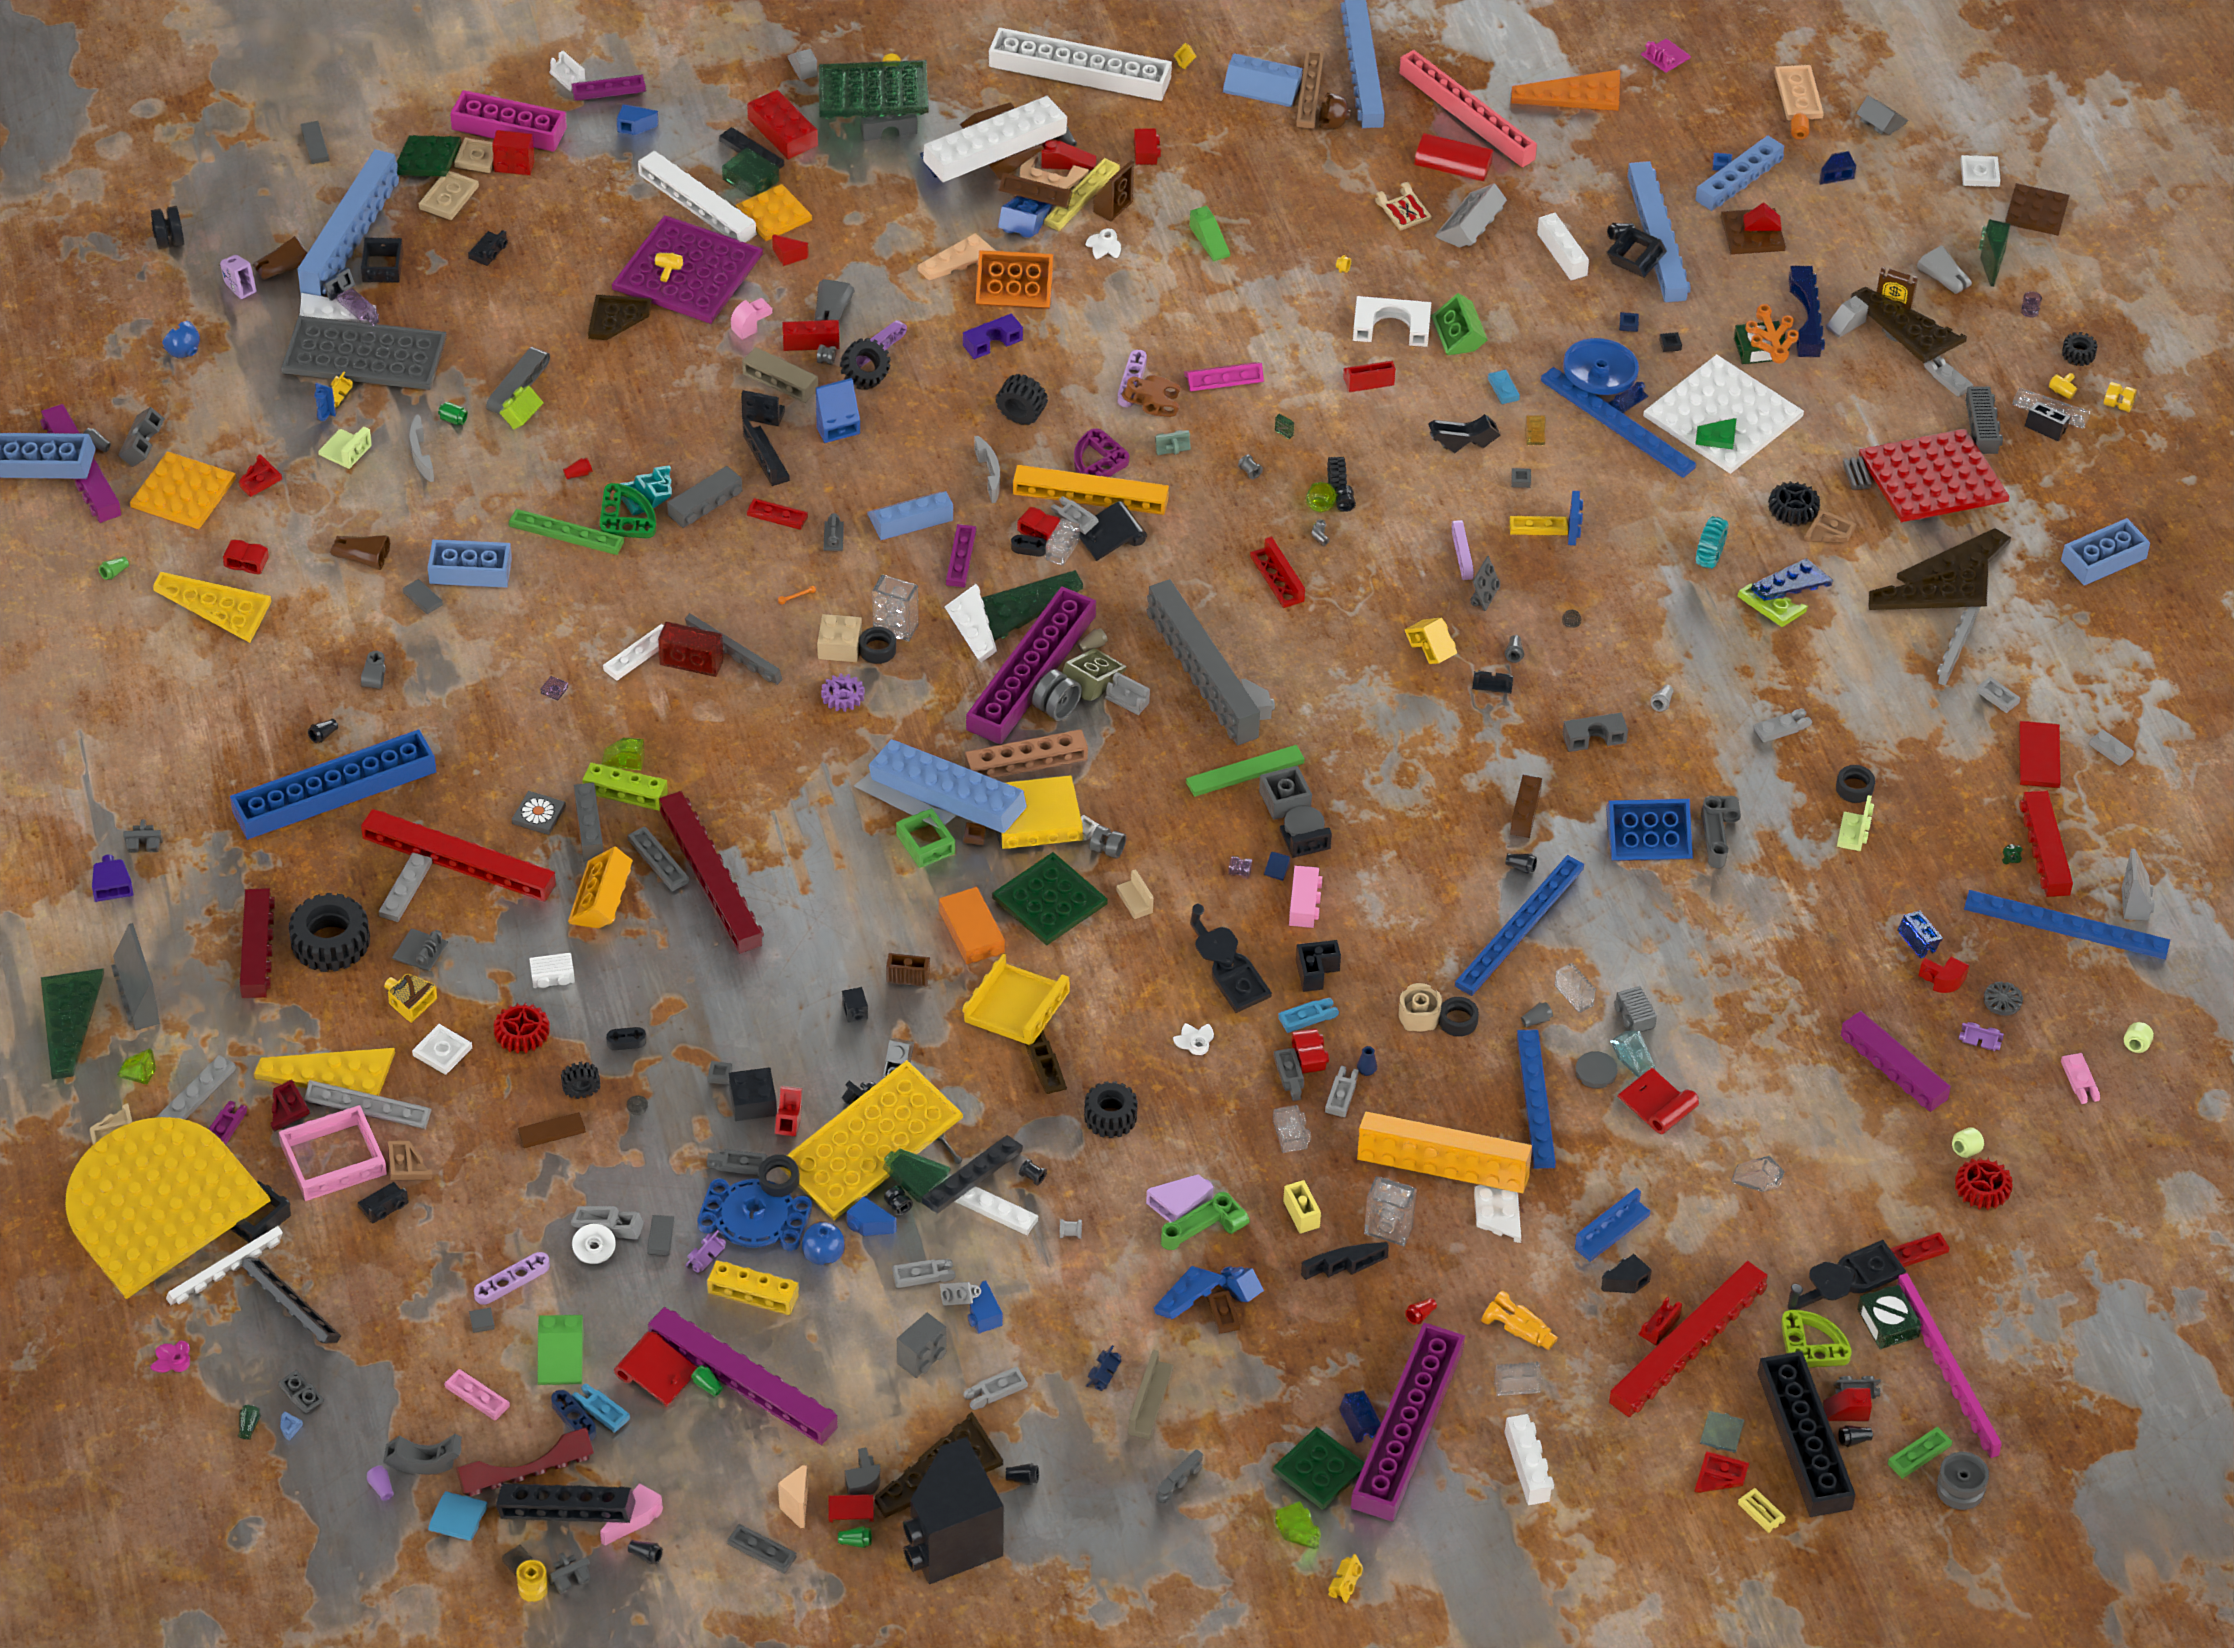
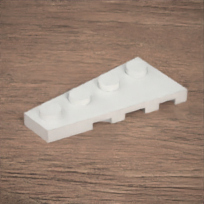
[300,293,376,324]
[945,584,997,663]

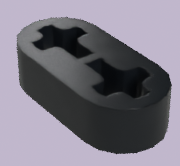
[1011,535,1047,557]
[606,1027,647,1050]

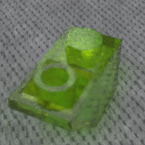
[1275,1501,1321,1550]

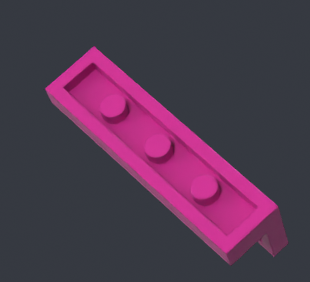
[1184,362,1264,391]

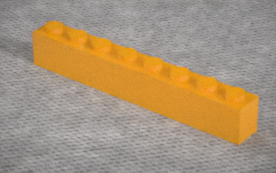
[1013,465,1169,515]

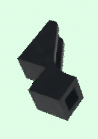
[1428,414,1501,453]

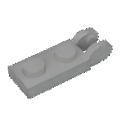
[1924,356,1973,397]
[1051,496,1098,534]
[1754,709,1812,743]
[1325,1066,1359,1117]
[892,1259,956,1288]
[963,1367,1028,1410]

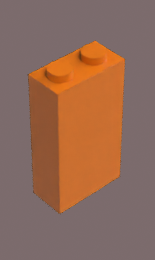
[939,887,1005,965]

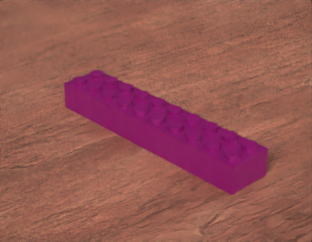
[966,586,1096,745]
[1351,1323,1465,1522]

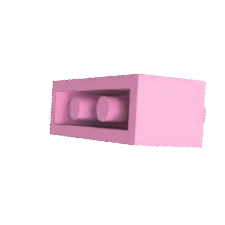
[1289,866,1323,928]

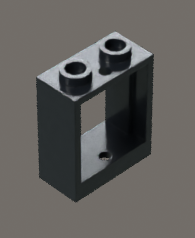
[1606,226,1667,278]
[361,238,403,283]
[230,1180,291,1243]

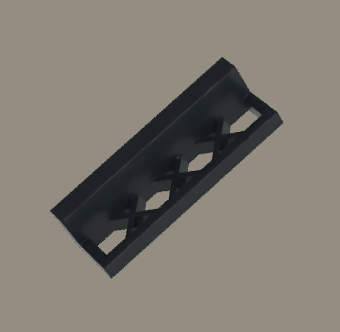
[742,418,790,486]

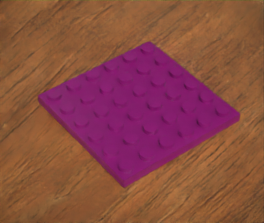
[612,215,763,324]

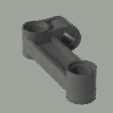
[1701,795,1741,868]

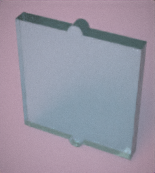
[1700,1411,1744,1453]

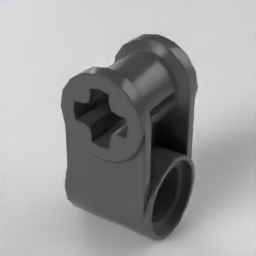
[361,651,386,689]

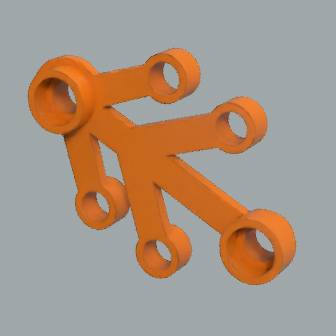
[1746,304,1799,364]

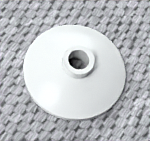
[572,1224,616,1264]

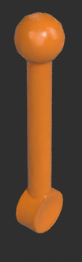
[778,586,816,605]

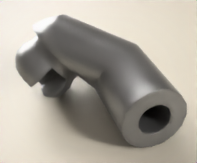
[1311,519,1330,546]

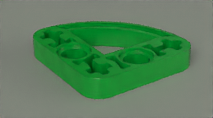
[600,483,656,538]

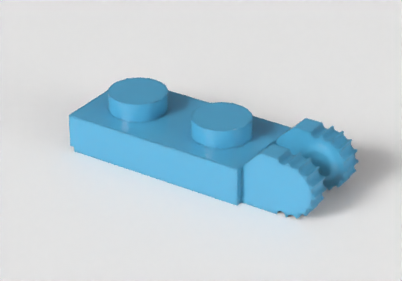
[1278,998,1339,1033]
[571,1383,630,1433]

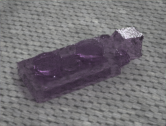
[337,288,379,326]

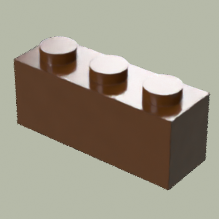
[1510,774,1542,838]

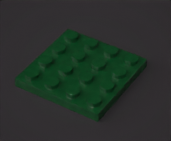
[992,852,1108,946]

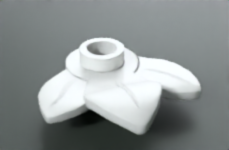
[1086,229,1121,259]
[1173,1023,1214,1055]

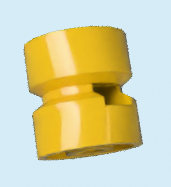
[2104,382,2137,412]
[516,1560,548,1602]

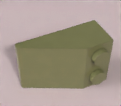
[1062,648,1127,701]

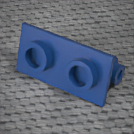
[314,383,336,421]

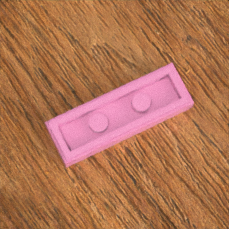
[445,1369,510,1421]

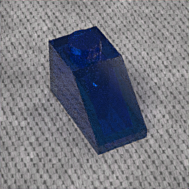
[1819,151,1857,185]

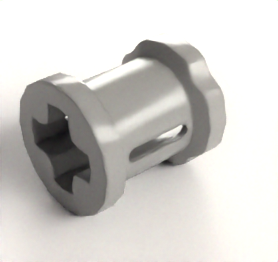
[1060,1219,1082,1239]

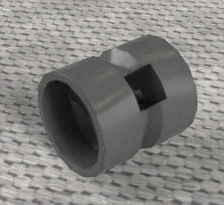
[1090,825,1126,859]

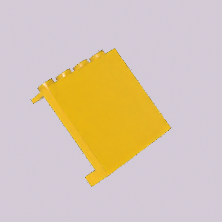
[1001,775,1083,849]
[963,954,1070,1045]

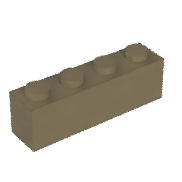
[742,347,818,403]

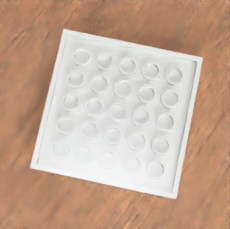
[1643,354,1804,474]

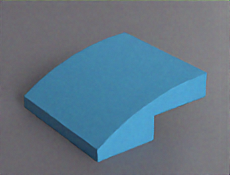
[428,1491,488,1541]

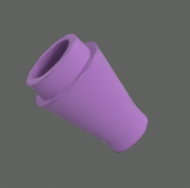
[367,1466,394,1501]

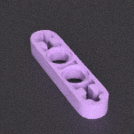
[1118,350,1147,407]
[1452,520,1473,580]
[474,1252,550,1305]

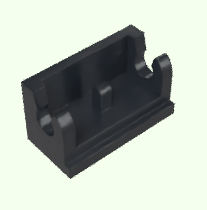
[2025,401,2071,441]

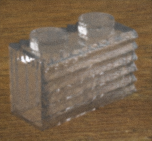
[1554,963,1596,1013]
[1273,1105,1311,1153]
[1494,1362,1542,1396]

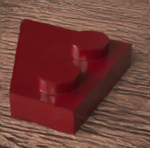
[270,1079,311,1132]

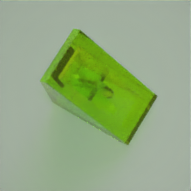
[117,1048,156,1085]

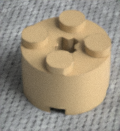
[1399,983,1442,1031]

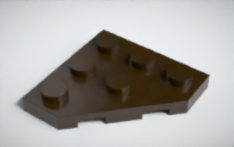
[588,294,652,340]

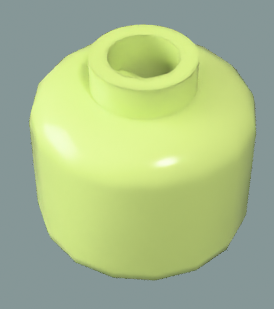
[2124,1022,2154,1053]
[1952,1127,1984,1158]

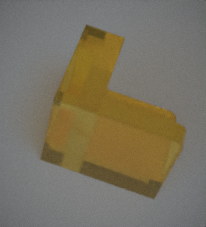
[1525,415,1546,445]

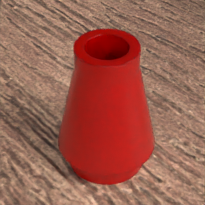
[563,458,593,480]
[1405,1297,1437,1325]

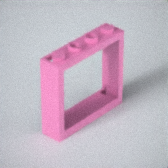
[279,1105,387,1201]

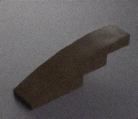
[1025,1030,1067,1094]

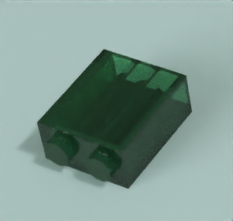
[722,148,779,197]

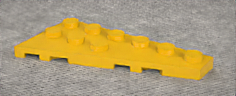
[153,572,272,643]
[254,1048,395,1096]

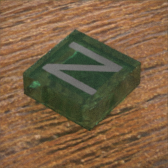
[1275,413,1294,439]

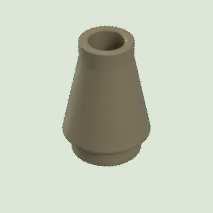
[1077,628,1108,653]

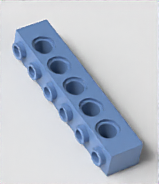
[1695,135,1784,211]

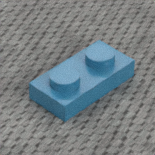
[1488,370,1520,404]

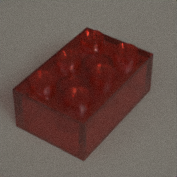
[658,622,724,677]

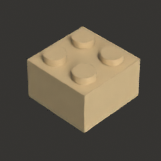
[817,614,862,662]

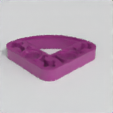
[1074,428,1129,477]

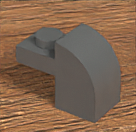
[845,1447,881,1495]

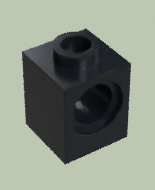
[842,987,868,1023]

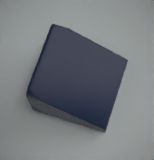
[1264,852,1290,881]

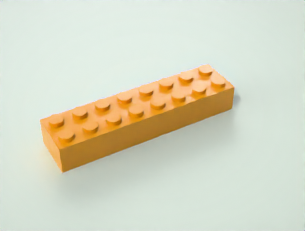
[1357,1112,1532,1193]

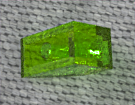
[602,737,645,770]

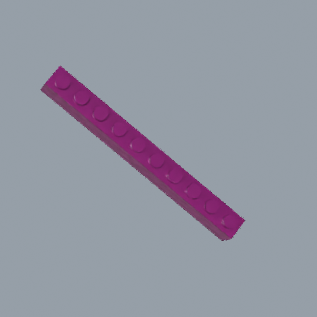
[648,1307,838,1446]

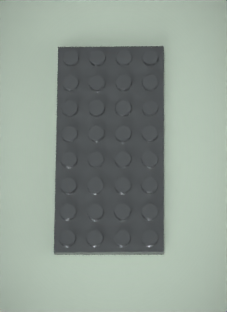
[281,316,447,390]

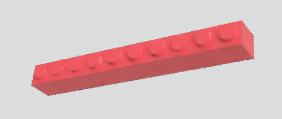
[1399,50,1537,168]

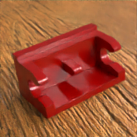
[1638,1297,1682,1346]
[828,1495,874,1523]

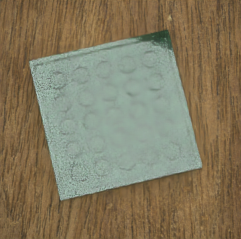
[819,60,929,119]

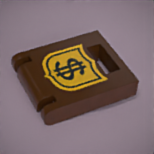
[1876,267,1918,310]

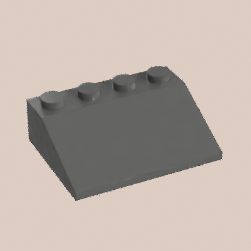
[111,923,160,1030]

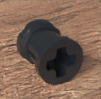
[1019,1158,1047,1186]

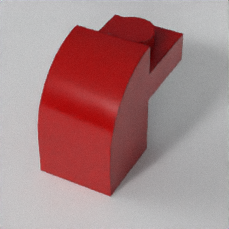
[1918,956,1969,993]
[775,1086,803,1136]

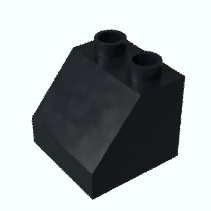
[903,1437,1004,1585]

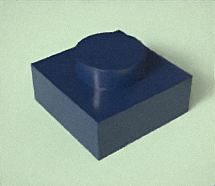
[1619,312,1639,332]

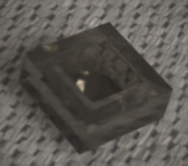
[502,1544,534,1576]

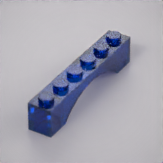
[1788,266,1825,357]

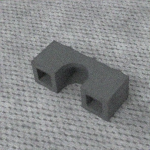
[860,106,917,141]
[118,407,165,467]
[1562,712,1628,752]

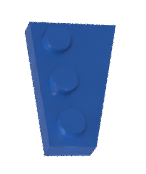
[1154,1266,1227,1319]

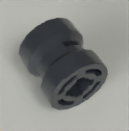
[1334,485,1356,512]
[884,1185,913,1216]

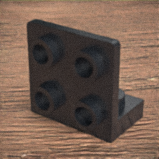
[741,390,785,427]
[1279,825,1332,858]

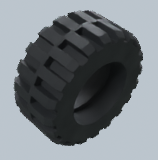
[289,893,370,972]

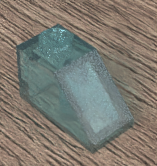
[1610,1031,1656,1078]

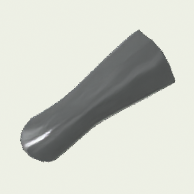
[815,279,855,321]

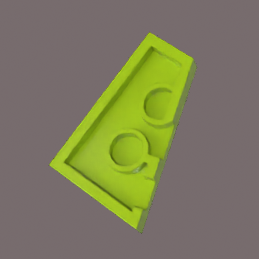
[1737,583,1808,627]

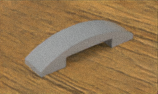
[410,415,434,482]
[974,436,1000,503]

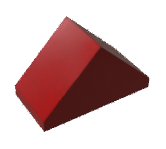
[1743,202,1782,231]
[772,234,809,266]

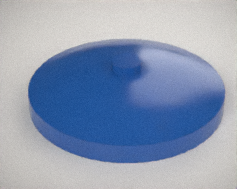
[1563,338,1639,395]

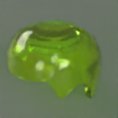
[1305,482,1336,513]

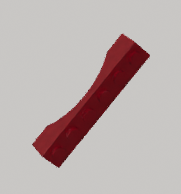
[455,1428,594,1496]

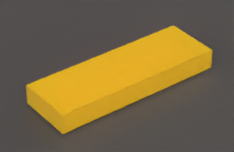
[1509,516,1568,535]

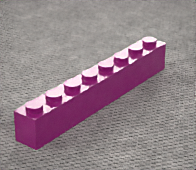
[40,404,121,523]

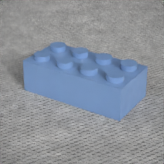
[2061,518,2150,585]
[428,539,512,587]

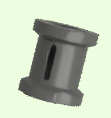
[1238,454,1263,480]

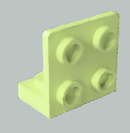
[318,426,372,469]
[1837,795,1874,851]

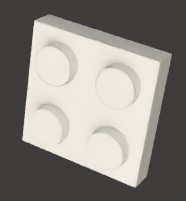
[1960,155,2000,187]
[412,1024,472,1075]

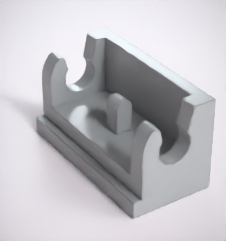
[1105,672,1150,715]

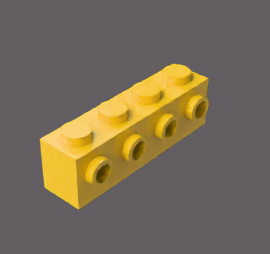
[707,1260,799,1315]

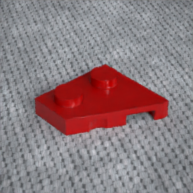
[239,454,282,497]
[1695,1451,1749,1493]

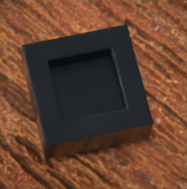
[1659,332,1682,352]

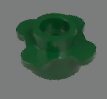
[2002,844,2023,865]

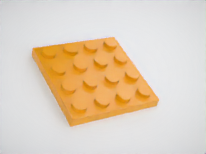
[130,451,236,529]

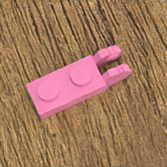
[2061,1053,2100,1104]

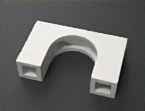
[1353,296,1431,347]

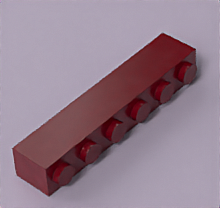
[240,888,275,998]

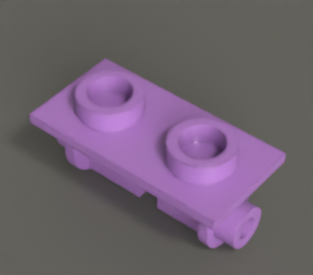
[1959,1022,2004,1051]
[685,1230,726,1273]

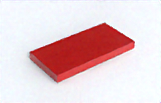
[2019,721,2061,788]

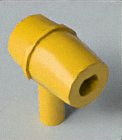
[655,253,683,282]
[2049,373,2077,399]

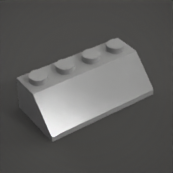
[1435,183,1507,248]

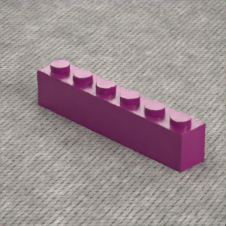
[1840,1010,1951,1112]

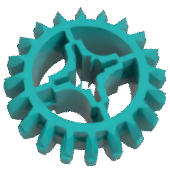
[1696,516,1729,569]

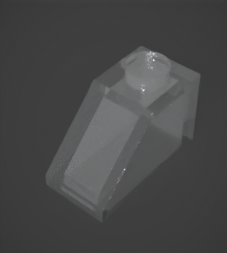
[1731,1155,1785,1192]

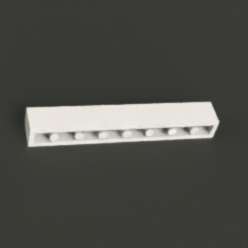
[638,151,756,243]

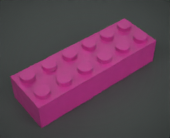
[450,90,567,152]

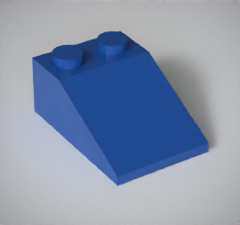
[998,196,1053,238]

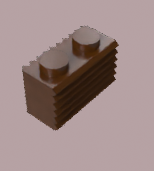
[886,953,930,987]

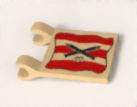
[1375,182,1432,231]

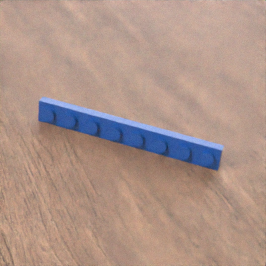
[1517,1029,1556,1169]

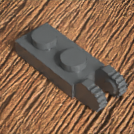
[1156,1449,1203,1503]

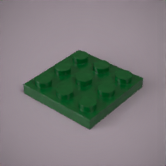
[396,135,462,177]
[1273,1426,1365,1510]

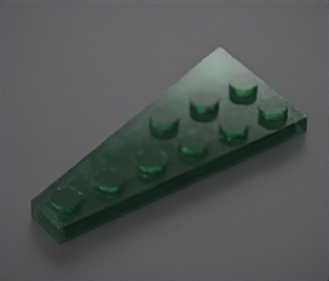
[981,570,1083,641]
[41,968,105,1080]

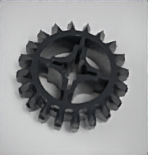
[1768,481,1820,527]

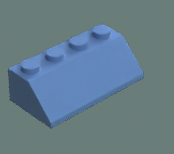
[1223,53,1303,107]
[867,491,953,540]

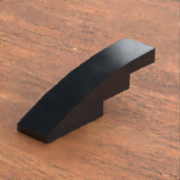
[1301,1242,1389,1280]

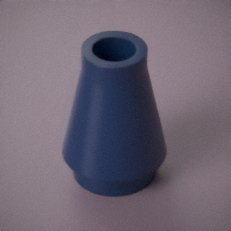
[1357,1046,1378,1076]

